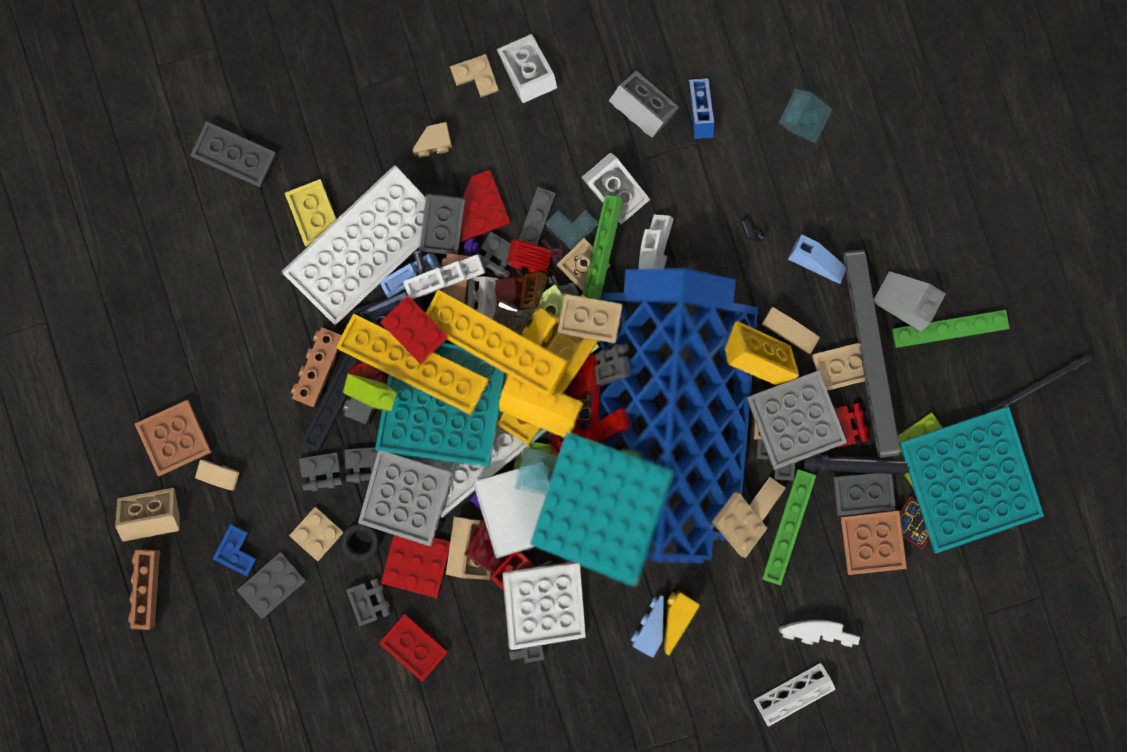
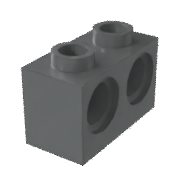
[343,397,377,425]

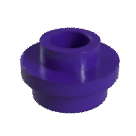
[464,238,479,257]

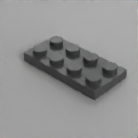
[190,121,276,188]

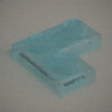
[545,210,599,250]

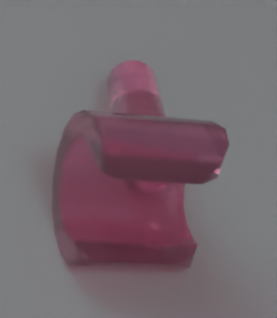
[541,239,563,264]

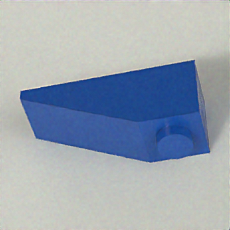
[689,78,714,139]

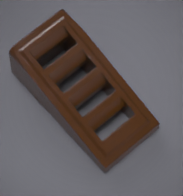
[519,272,548,310]

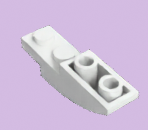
[639,215,673,269]
[779,620,860,647]

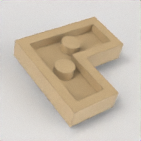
[450,54,498,97]

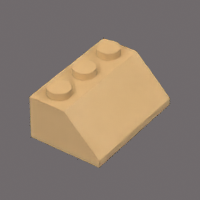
[115,488,180,542]
[446,517,491,580]

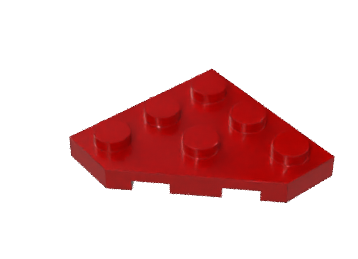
[459,170,511,244]

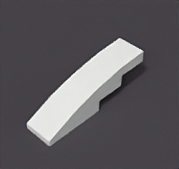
[403,254,486,299]

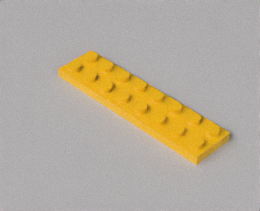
[426,290,569,397]
[497,295,599,446]
[336,314,489,415]

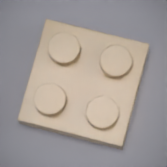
[289,507,344,561]

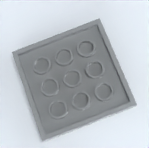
[747,371,847,470]
[358,451,453,546]

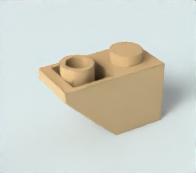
[413,122,452,158]

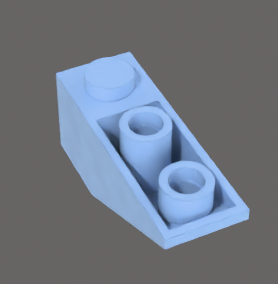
[788,234,846,284]
[631,594,663,658]

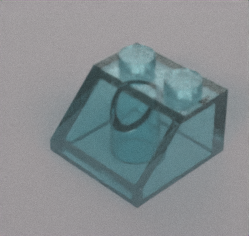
[779,89,832,143]
[514,448,558,496]

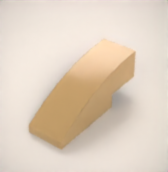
[761,307,820,354]

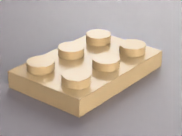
[558,294,623,343]
[812,343,867,390]
[713,492,767,558]

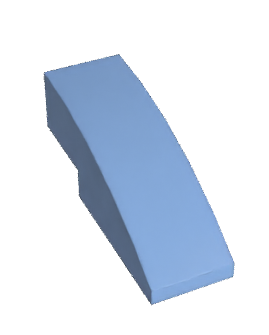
[380,253,442,298]

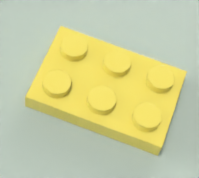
[285,179,336,247]

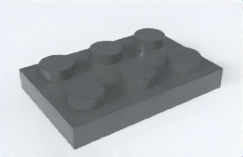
[419,193,465,255]
[833,473,896,516]
[237,552,306,619]

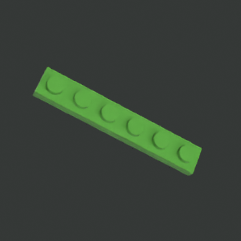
[583,195,623,300]
[892,310,1009,348]
[762,469,816,585]

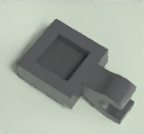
[509,645,544,663]

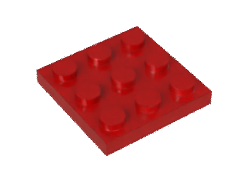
[381,535,451,598]

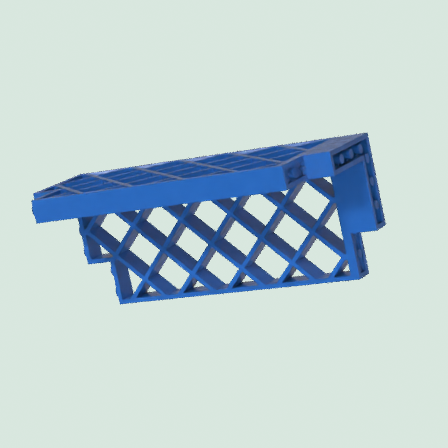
[584,269,758,563]

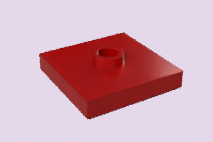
[566,355,598,400]

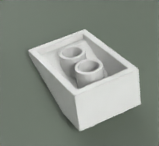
[497,34,557,103]
[581,153,650,224]

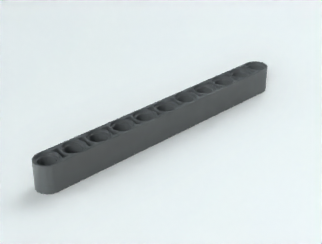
[843,249,900,458]

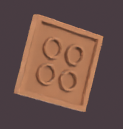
[135,400,212,476]
[841,511,907,575]

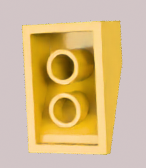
[664,590,700,655]

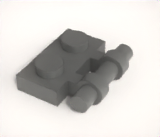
[478,232,512,279]
[493,300,531,335]
[595,344,631,385]
[345,447,378,484]
[299,453,342,492]
[346,578,390,626]

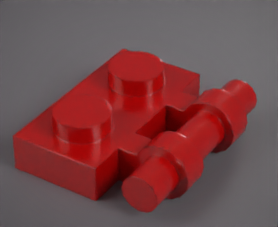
[834,403,868,448]

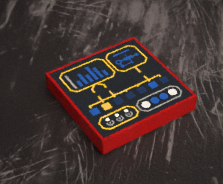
[577,384,600,424]
[899,496,930,549]

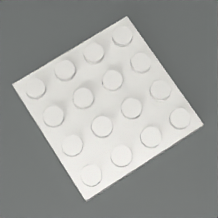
[503,562,586,650]

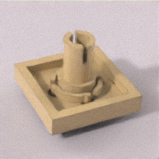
[557,238,611,292]

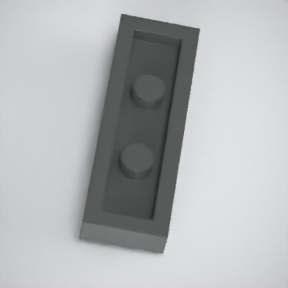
[519,187,556,245]

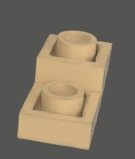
[195,460,239,490]
[749,477,785,521]

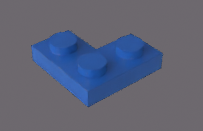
[213,524,257,576]

